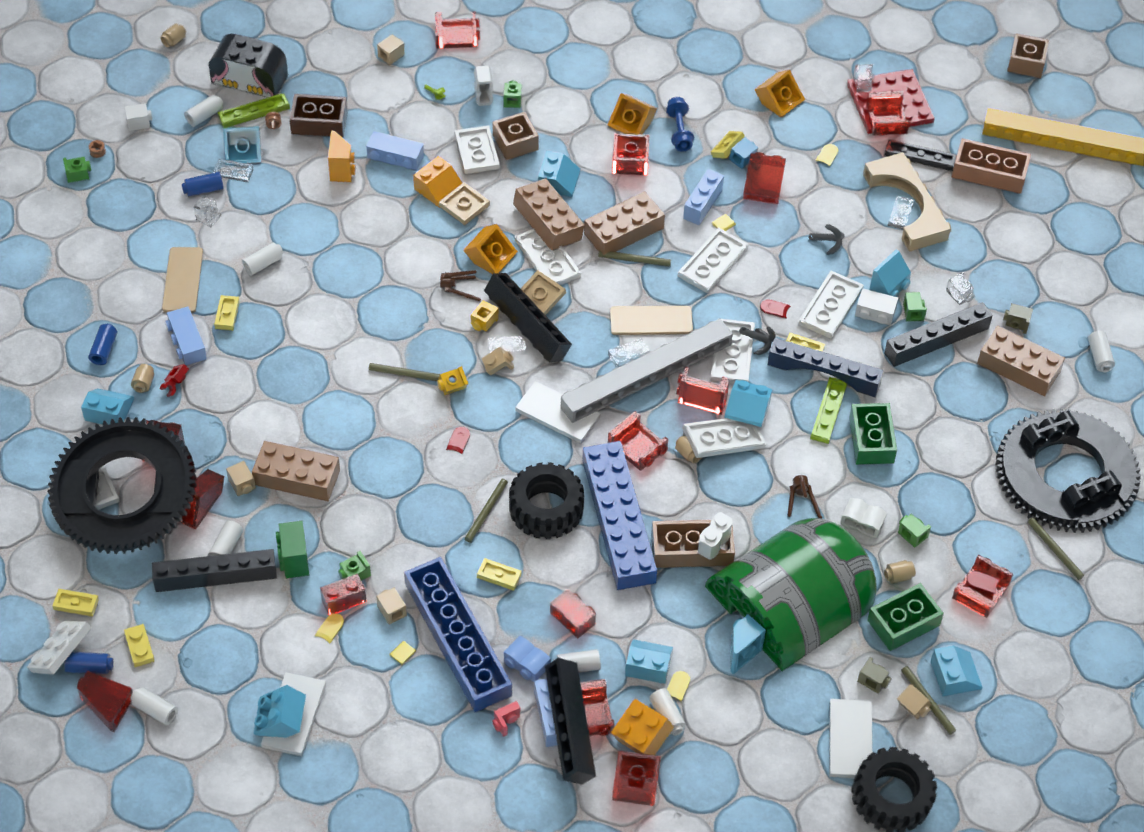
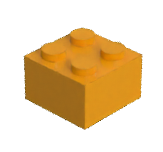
[611,698,674,761]

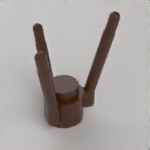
[440,270,481,301]
[787,475,822,519]

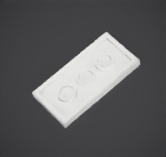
[677,228,749,294]
[515,229,581,285]
[798,271,864,339]
[710,318,755,384]
[515,381,601,444]
[682,418,766,458]
[261,672,326,756]
[829,699,872,778]

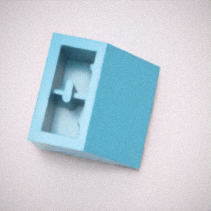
[253,685,306,738]

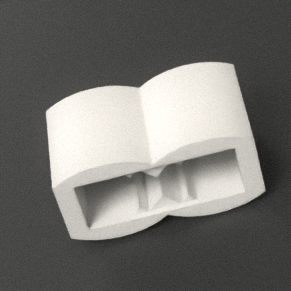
[474,66,493,106]
[840,498,887,538]
[698,512,733,560]

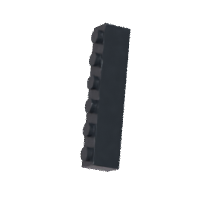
[484,273,572,363]
[884,302,993,367]
[152,549,277,592]
[545,657,596,785]

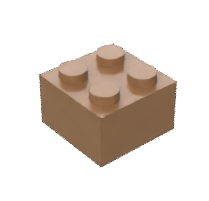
[1007,34,1049,78]
[492,112,539,160]

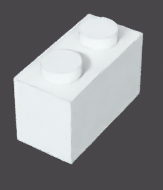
[855,288,898,326]

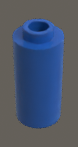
[181,172,224,197]
[88,324,118,365]
[65,652,114,674]

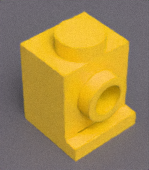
[471,300,499,332]
[437,366,468,395]

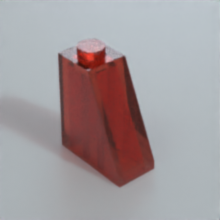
[179,469,225,529]
[77,671,133,732]

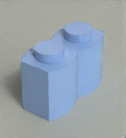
[503,636,551,682]

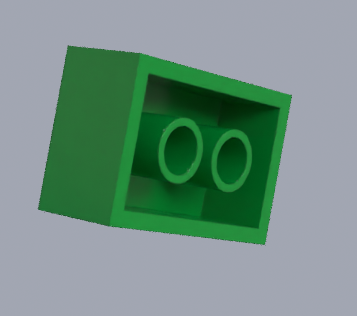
[849,403,897,465]
[867,583,944,651]

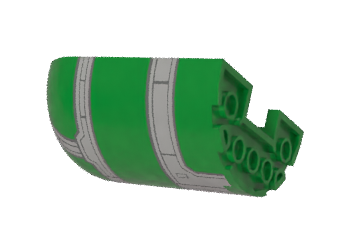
[705,518,877,671]

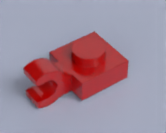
[160,364,189,397]

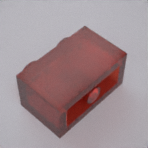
[320,573,367,615]
[550,589,596,639]

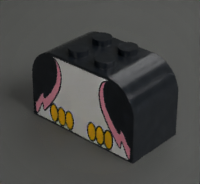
[209,34,288,98]

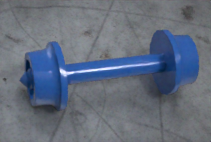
[666,97,694,152]

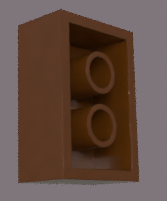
[289,94,348,137]

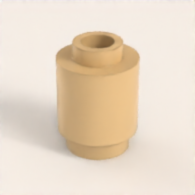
[160,23,186,47]
[131,364,154,393]
[675,436,702,464]
[884,560,916,584]

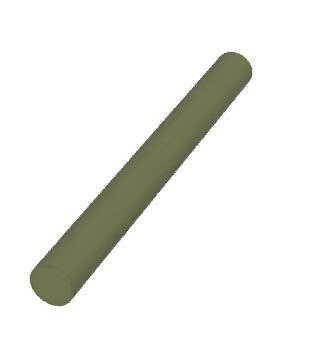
[598,250,671,267]
[369,363,440,381]
[464,479,508,543]
[1028,518,1084,580]
[901,666,956,735]

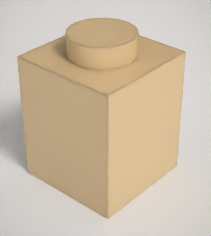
[377,34,405,65]
[226,461,256,496]
[377,587,407,624]
[897,684,931,720]

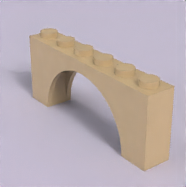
[863,152,951,252]

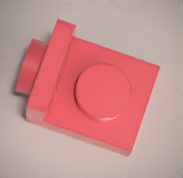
[492,701,520,737]

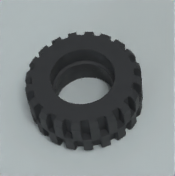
[509,462,584,539]
[851,747,937,832]

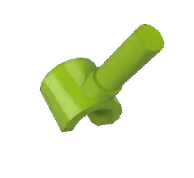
[424,85,446,100]

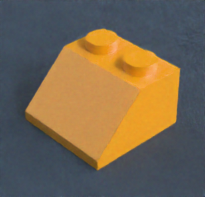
[754,69,805,117]
[607,93,657,139]
[328,131,356,182]
[413,156,462,208]
[463,224,518,274]

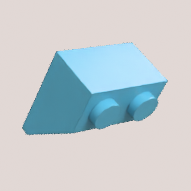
[223,126,262,165]
[538,150,581,197]
[870,249,911,297]
[724,380,773,427]
[81,388,134,425]
[730,614,766,675]
[625,639,673,684]
[930,645,983,696]

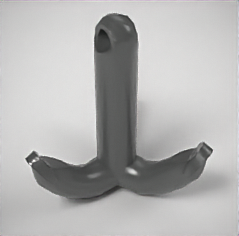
[808,224,845,255]
[739,327,776,355]

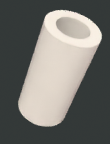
[184,95,223,127]
[242,242,283,276]
[1088,331,1115,373]
[208,520,243,556]
[553,649,601,673]
[131,687,178,725]
[649,688,686,736]

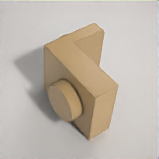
[482,347,514,375]

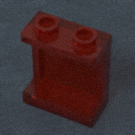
[435,12,480,49]
[866,91,910,136]
[743,152,786,204]
[676,367,730,415]
[608,411,668,471]
[952,555,1013,618]
[580,679,614,736]

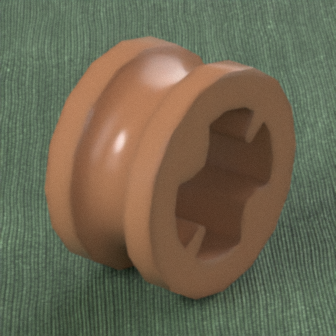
[265,112,282,129]
[89,140,106,158]

